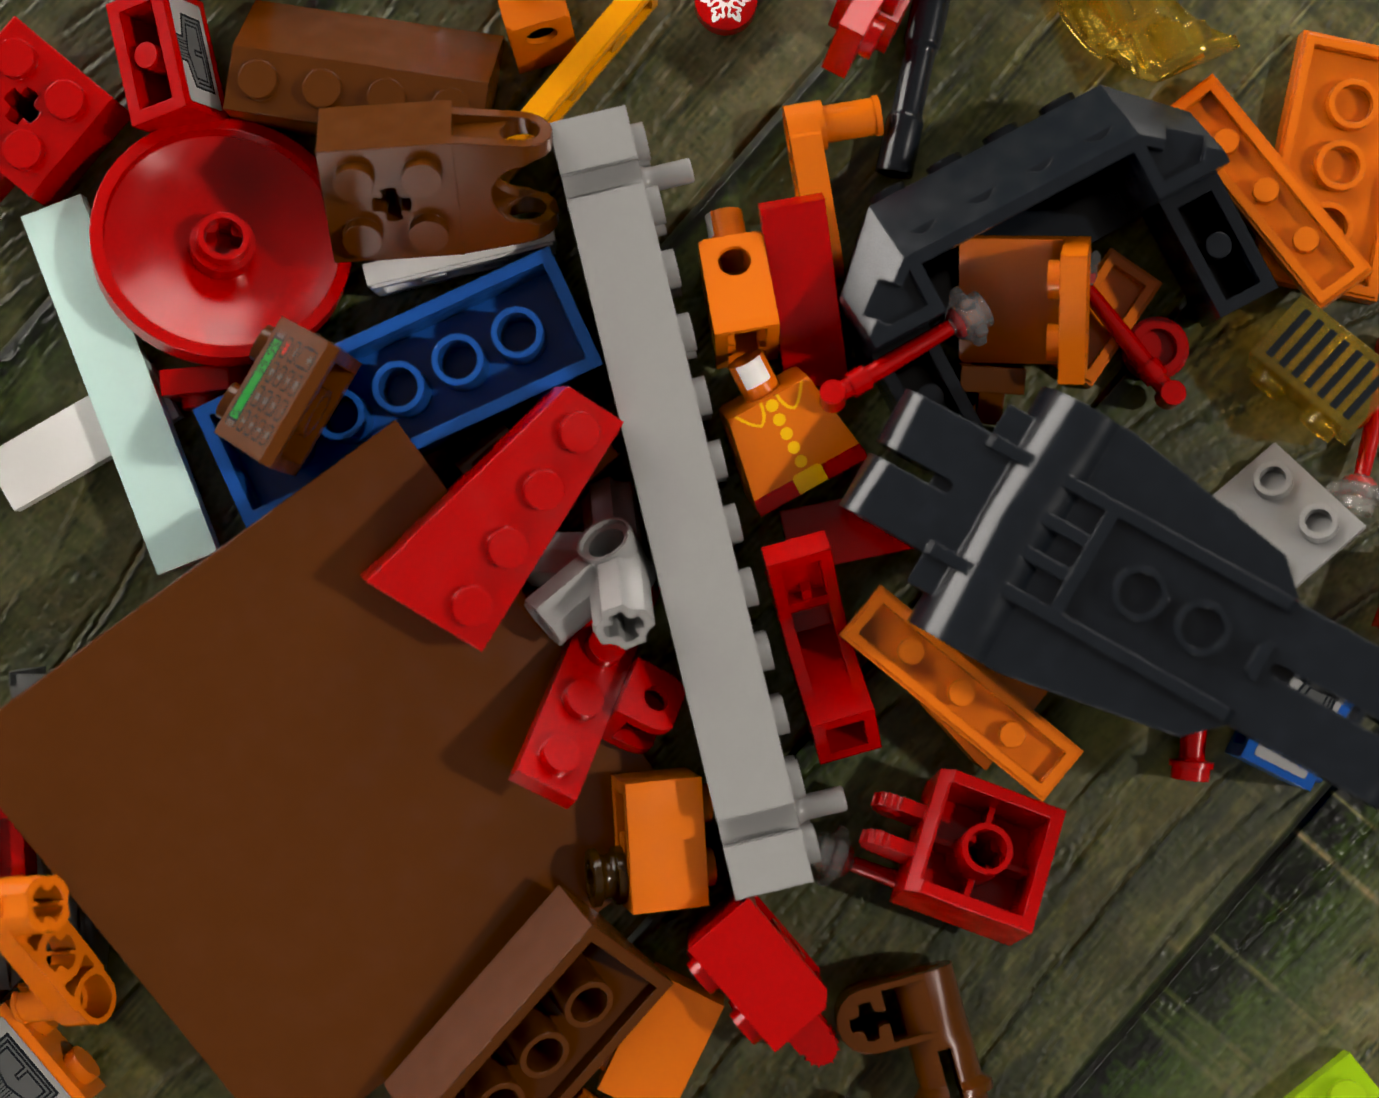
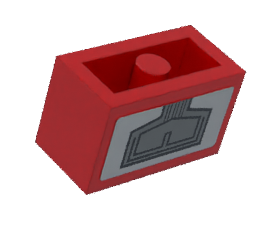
[106,0,229,133]

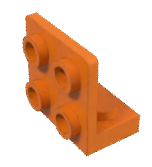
[959,235,1091,385]

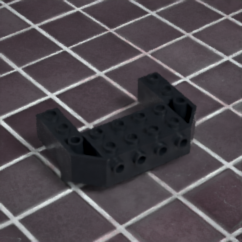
[838,85,1279,474]

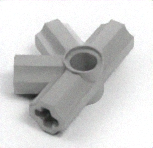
[524,476,657,650]

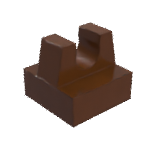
[954,360,1026,425]

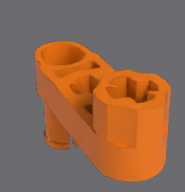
[782,95,884,280]
[0,875,117,1027]

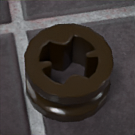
[584,846,628,908]

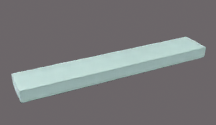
[21,194,220,576]

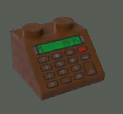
[214,316,362,477]

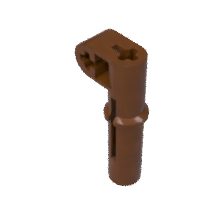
[834,960,994,1098]

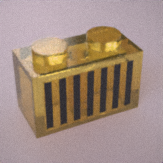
[1246,294,1379,446]

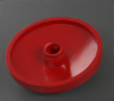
[89,118,352,367]

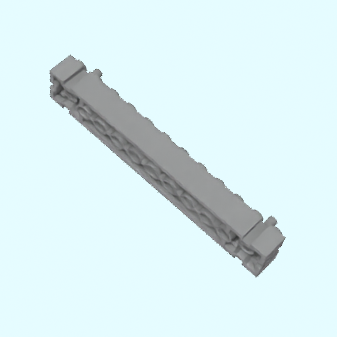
[550,105,848,901]

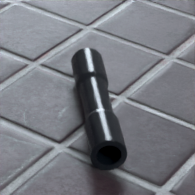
[875,0,951,180]

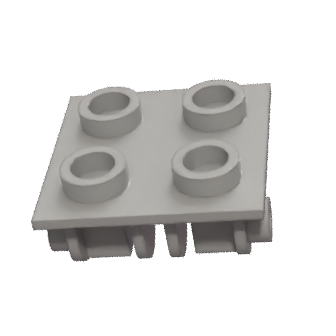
[1212,442,1366,588]

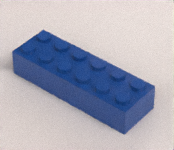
[192,246,607,528]

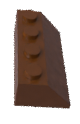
[223,0,505,137]
[383,885,673,1098]

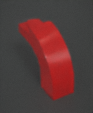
[761,530,882,765]

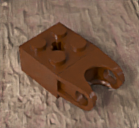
[315,100,560,263]

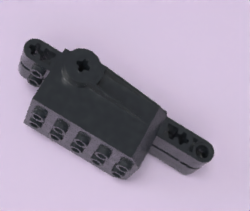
[839,386,1379,811]

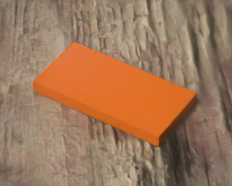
[1255,30,1379,305]

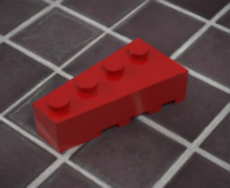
[360,386,624,652]

